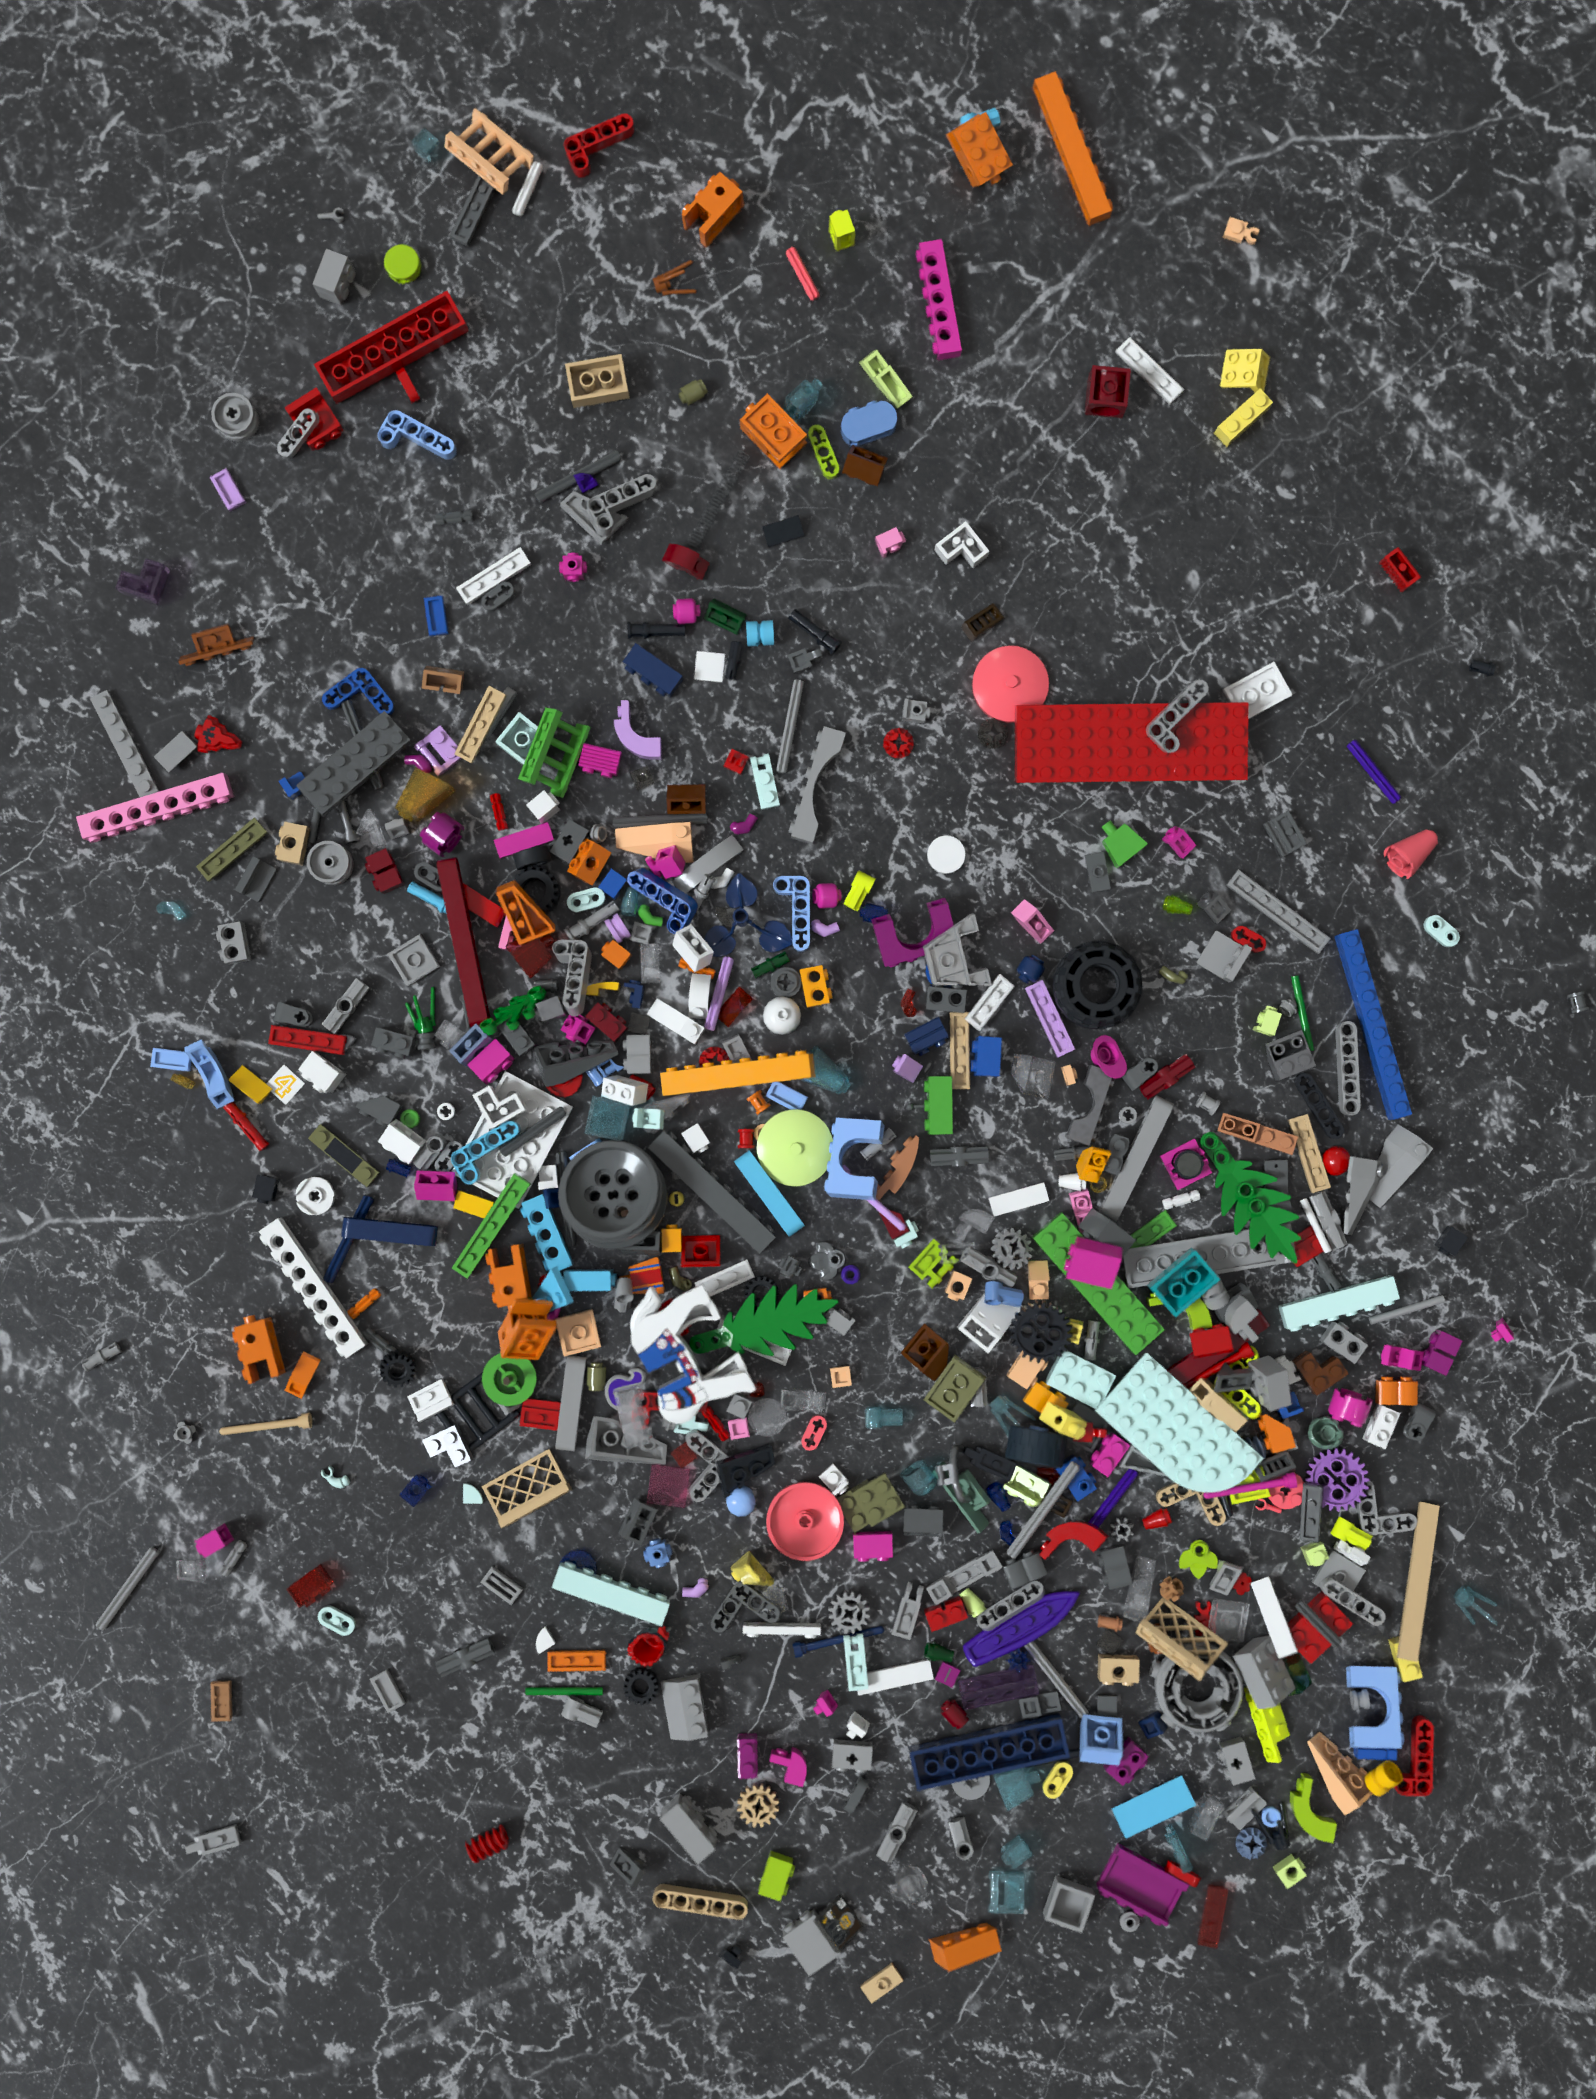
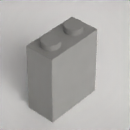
[782,1909,841,1976]

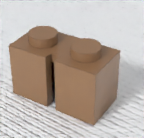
[422,666,465,694]

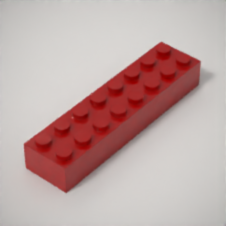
[314,291,469,404]

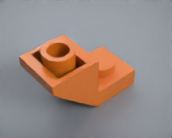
[284,1351,321,1399]

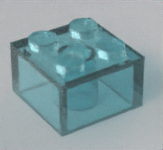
[584,1096,632,1141]

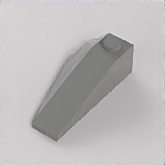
[1370,1124,1433,1208]
[1344,1156,1384,1235]
[585,1416,667,1465]

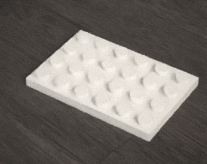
[451,1071,573,1209]

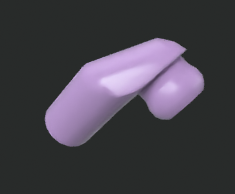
[682,1578,709,1598]

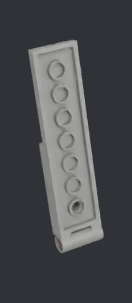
[1123,1223,1296,1288]

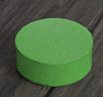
[400,1109,420,1128]

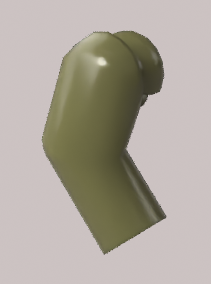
[1159,966,1188,984]
[668,1266,692,1291]

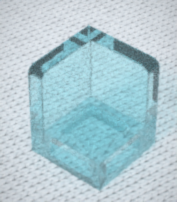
[411,128,439,163]

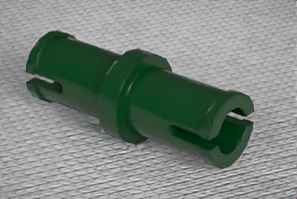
[751,951,790,979]

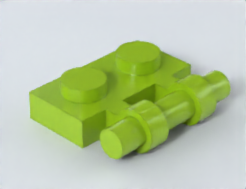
[908,1238,958,1289]

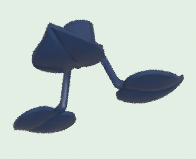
[704,873,793,957]

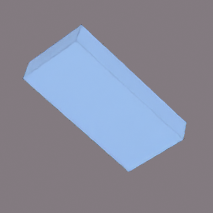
[150,1048,191,1072]
[765,1082,808,1110]

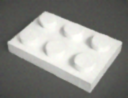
[1223,662,1292,719]

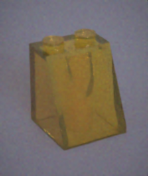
[395,767,455,822]

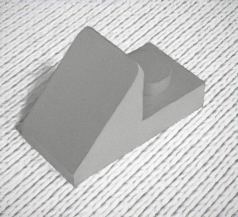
[1209,1560,1242,1596]

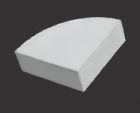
[536,1626,556,1654]

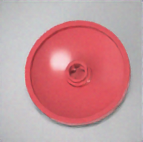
[972,646,1049,723]
[766,1482,844,1561]

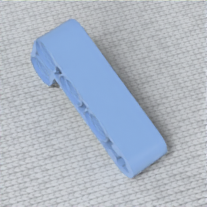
[378,410,457,460]
[773,876,810,952]

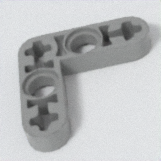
[685,1430,730,1502]
[1356,1481,1417,1535]

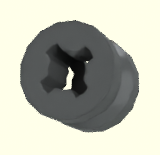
[415,1033,436,1050]

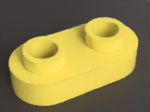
[1042,1761,1073,1799]

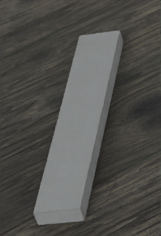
[1226,869,1331,954]

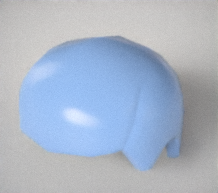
[726,1486,756,1517]

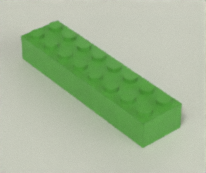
[1031,1212,1165,1355]

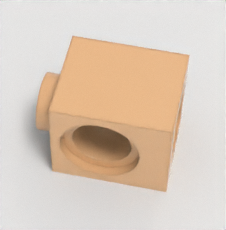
[945,1270,972,1301]

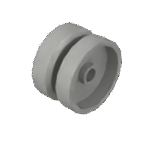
[211,393,259,442]
[307,841,354,885]

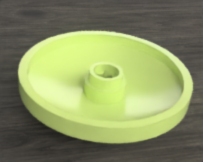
[757,1109,833,1186]

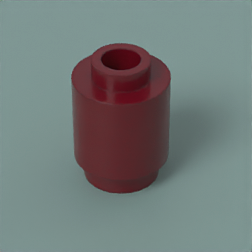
[940,1699,969,1729]

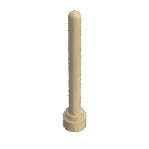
[219,1413,312,1435]

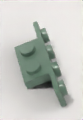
[933,1462,991,1534]

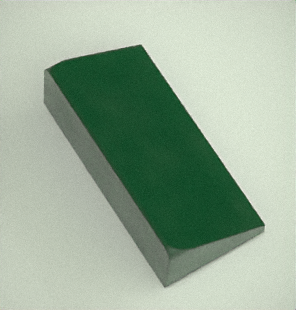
[703,599,747,635]

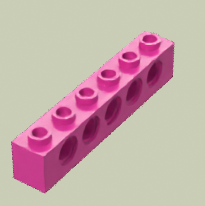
[916,239,962,360]

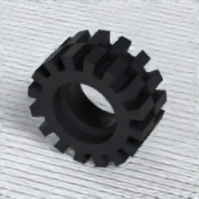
[744,1275,779,1310]
[380,1350,415,1388]
[623,1667,659,1706]

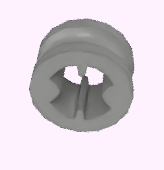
[1119,1107,1137,1124]

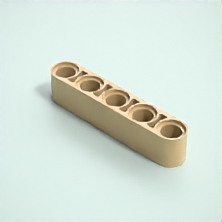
[653,1884,748,1919]

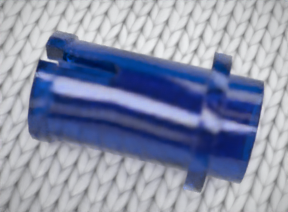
[386,1158,412,1178]

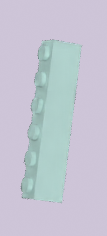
[1278,1275,1400,1332]
[552,1561,670,1626]

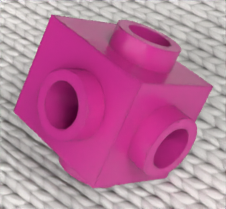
[559,553,587,582]
[560,1014,595,1044]

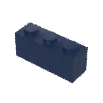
[622,643,683,698]

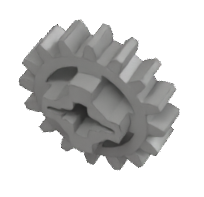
[990,1228,1033,1270]
[828,1591,870,1634]

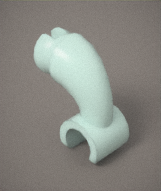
[321,1466,350,1488]

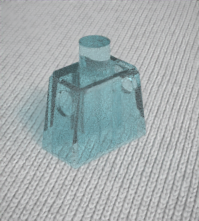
[783,379,823,423]
[993,1768,1041,1811]

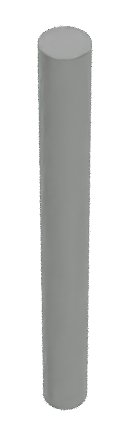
[1369,1295,1445,1325]

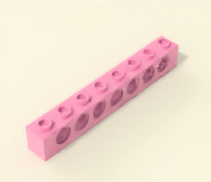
[76,773,234,843]

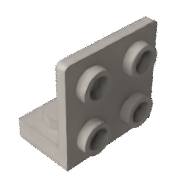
[1196,931,1252,983]

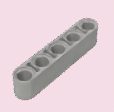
[1335,1021,1361,1115]
[555,1355,587,1452]

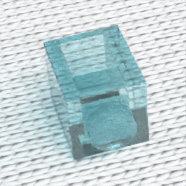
[1001,1834,1033,1870]

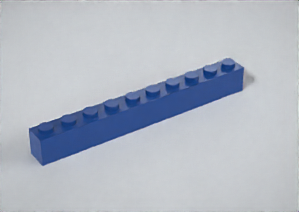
[1334,929,1412,1120]

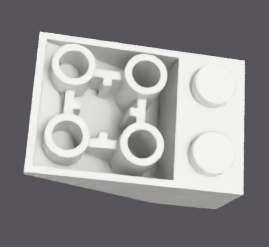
[957,1293,1023,1353]

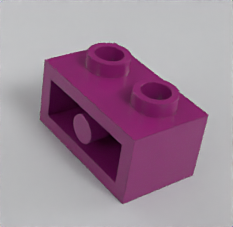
[1103,1736,1148,1786]

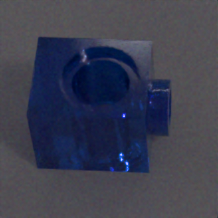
[399,1474,431,1507]

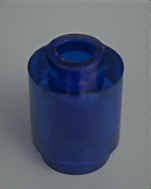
[859,902,888,923]

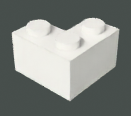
[934,521,989,568]
[298,1051,346,1093]
[473,1086,528,1129]

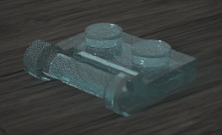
[1164,1824,1193,1873]
[988,1870,1024,1914]

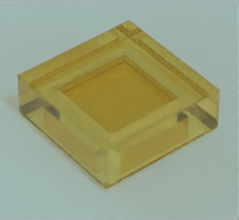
[170,1073,195,1089]

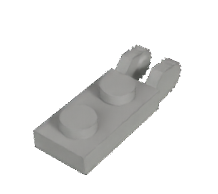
[891,1582,924,1640]

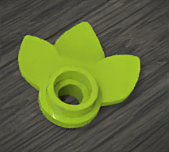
[1179,1540,1218,1579]

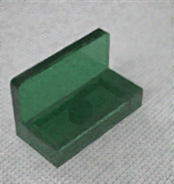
[1282,1650,1312,1696]

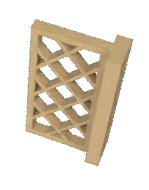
[482,1449,572,1528]
[1136,1597,1228,1681]

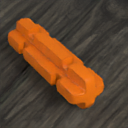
[678,958,716,979]
[347,1288,381,1319]

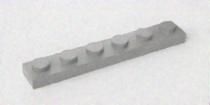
[90,690,160,797]

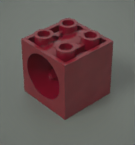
[1084,365,1131,418]

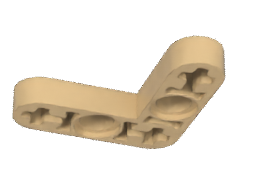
[1156,1482,1226,1526]

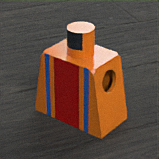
[619,1256,665,1294]

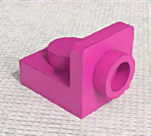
[1162,826,1196,859]

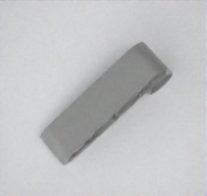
[587,474,656,537]
[1146,680,1208,753]
[552,939,592,1016]

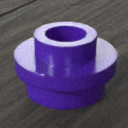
[841,1265,860,1284]

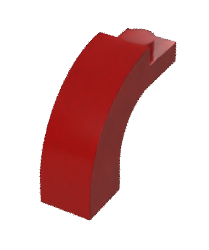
[1039,1521,1109,1560]

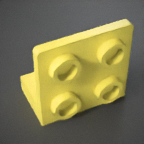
[1220,349,1270,393]

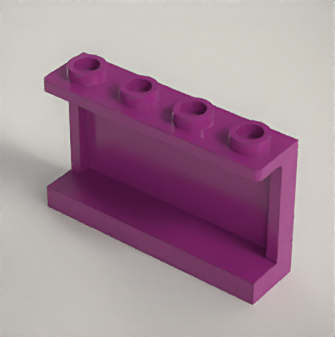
[1096,1843,1189,1927]

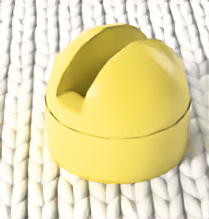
[669,1191,685,1207]

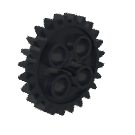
[1009,1300,1073,1363]

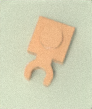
[1223,217,1259,244]

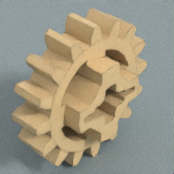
[737,1783,779,1827]

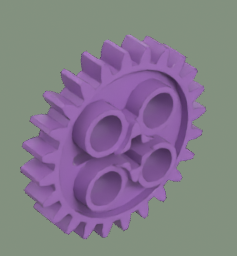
[1305,1448,1370,1512]

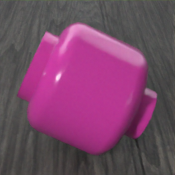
[673,598,700,624]
[812,883,842,908]

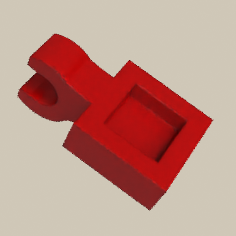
[1072,1422,1107,1442]

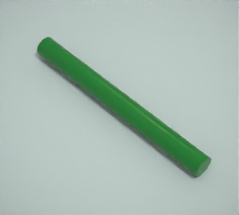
[1291,975,1314,1051]
[525,1687,603,1695]

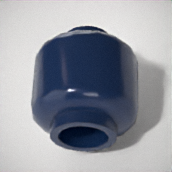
[1016,955,1045,984]

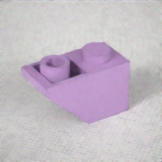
[892,1054,923,1083]

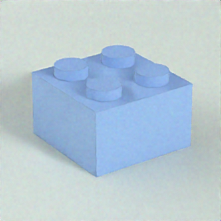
[1080,1714,1123,1765]

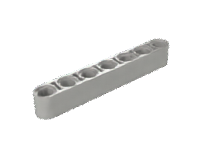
[1098,1095,1174,1222]

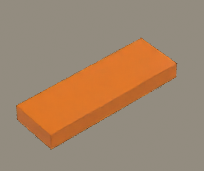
[548,1650,606,1672]

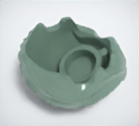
[1308,1416,1344,1449]

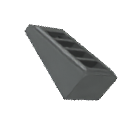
[1254,1450,1297,1483]

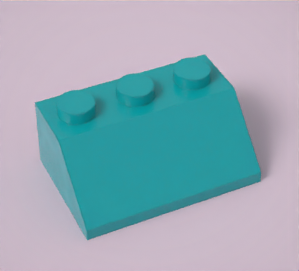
[1147,1248,1220,1317]

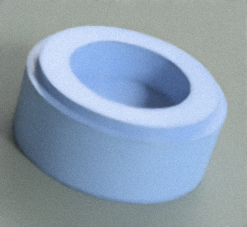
[1261,1806,1281,1827]

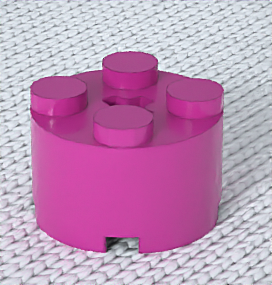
[1328,1388,1373,1427]

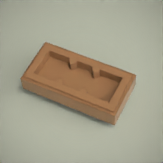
[211,1680,232,1722]

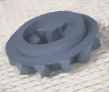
[1236,1827,1267,1860]

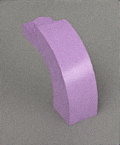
[614,700,662,760]

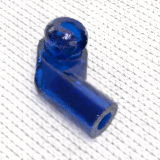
[999,1521,1016,1546]

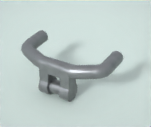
[935,1444,971,1503]

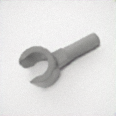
[317,208,344,223]

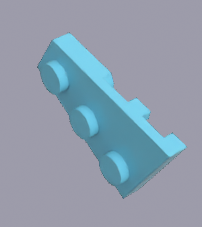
[532,1266,574,1312]

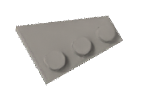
[560,491,628,545]

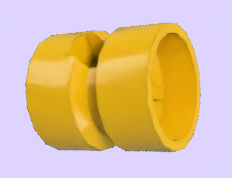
[1365,1760,1403,1796]

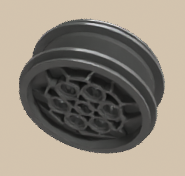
[558,1140,667,1249]

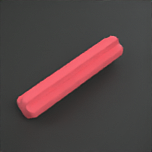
[786,247,819,301]

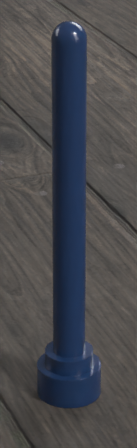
[792,1626,884,1658]

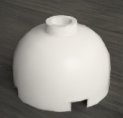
[763,996,801,1035]

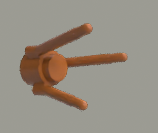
[653,260,696,296]

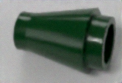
[924,1642,954,1662]

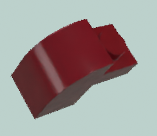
[662,544,710,580]

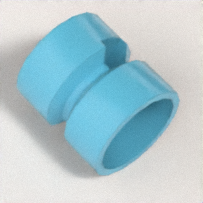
[746,620,774,646]

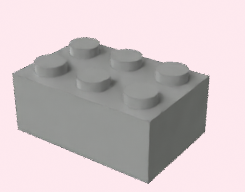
[1233,1635,1296,1709]
[660,1793,717,1865]

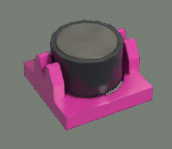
[1160,1139,1212,1190]

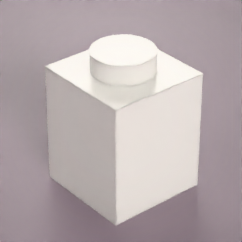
[681,1123,711,1154]

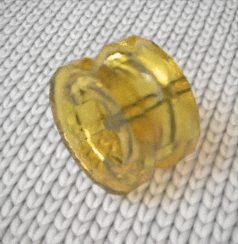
[1089,1176,1107,1193]

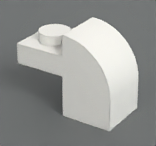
[688,973,711,1019]

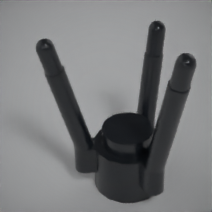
[1251,1802,1290,1850]

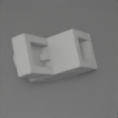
[1225,1295,1259,1343]

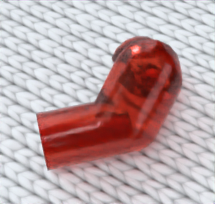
[1037,1467,1060,1487]

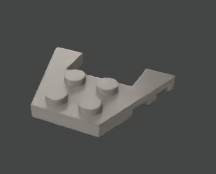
[923,913,992,986]

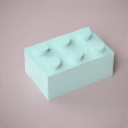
[1045,1350,1116,1409]

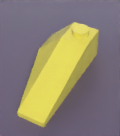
[731,1551,774,1586]

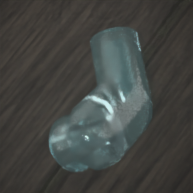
[156,901,186,921]

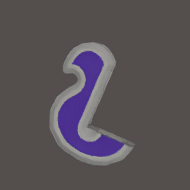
[605,1367,647,1410]

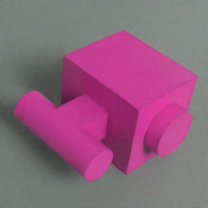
[645,845,686,879]

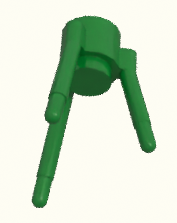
[405,987,436,1034]

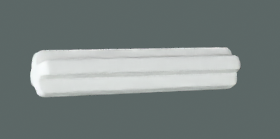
[512,161,543,216]

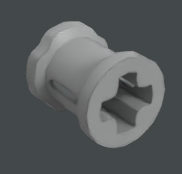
[1195,1091,1221,1116]

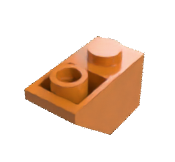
[1258,1414,1296,1453]

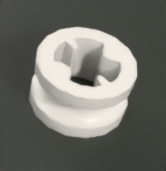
[437,1103,455,1120]

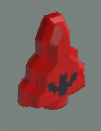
[194,715,242,754]

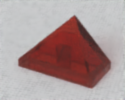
[718,986,753,1028]

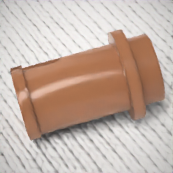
[1097,1615,1123,1632]

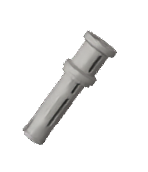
[564,901,620,940]

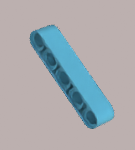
[734,1150,805,1237]

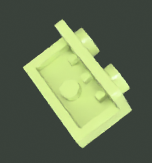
[1003,1465,1052,1507]

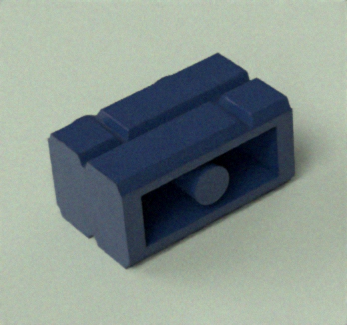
[904,1017,949,1056]

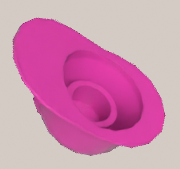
[1091,1035,1127,1079]

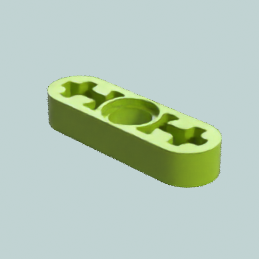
[808,425,839,479]

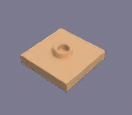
[555,1309,601,1357]

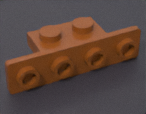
[178,623,255,666]

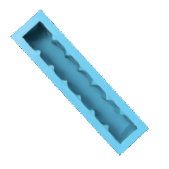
[1112,1776,1196,1839]

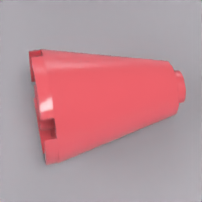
[1384,829,1438,879]

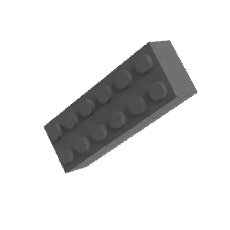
[296,711,411,818]

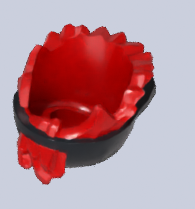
[627,1626,669,1667]

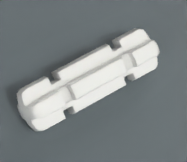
[1162,1190,1200,1210]

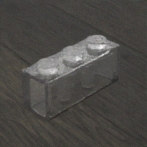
[614,1384,653,1449]

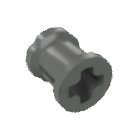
[1567,991,1589,1014]

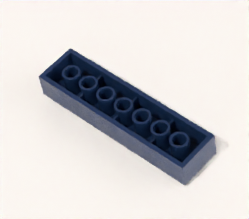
[908,1713,1070,1791]

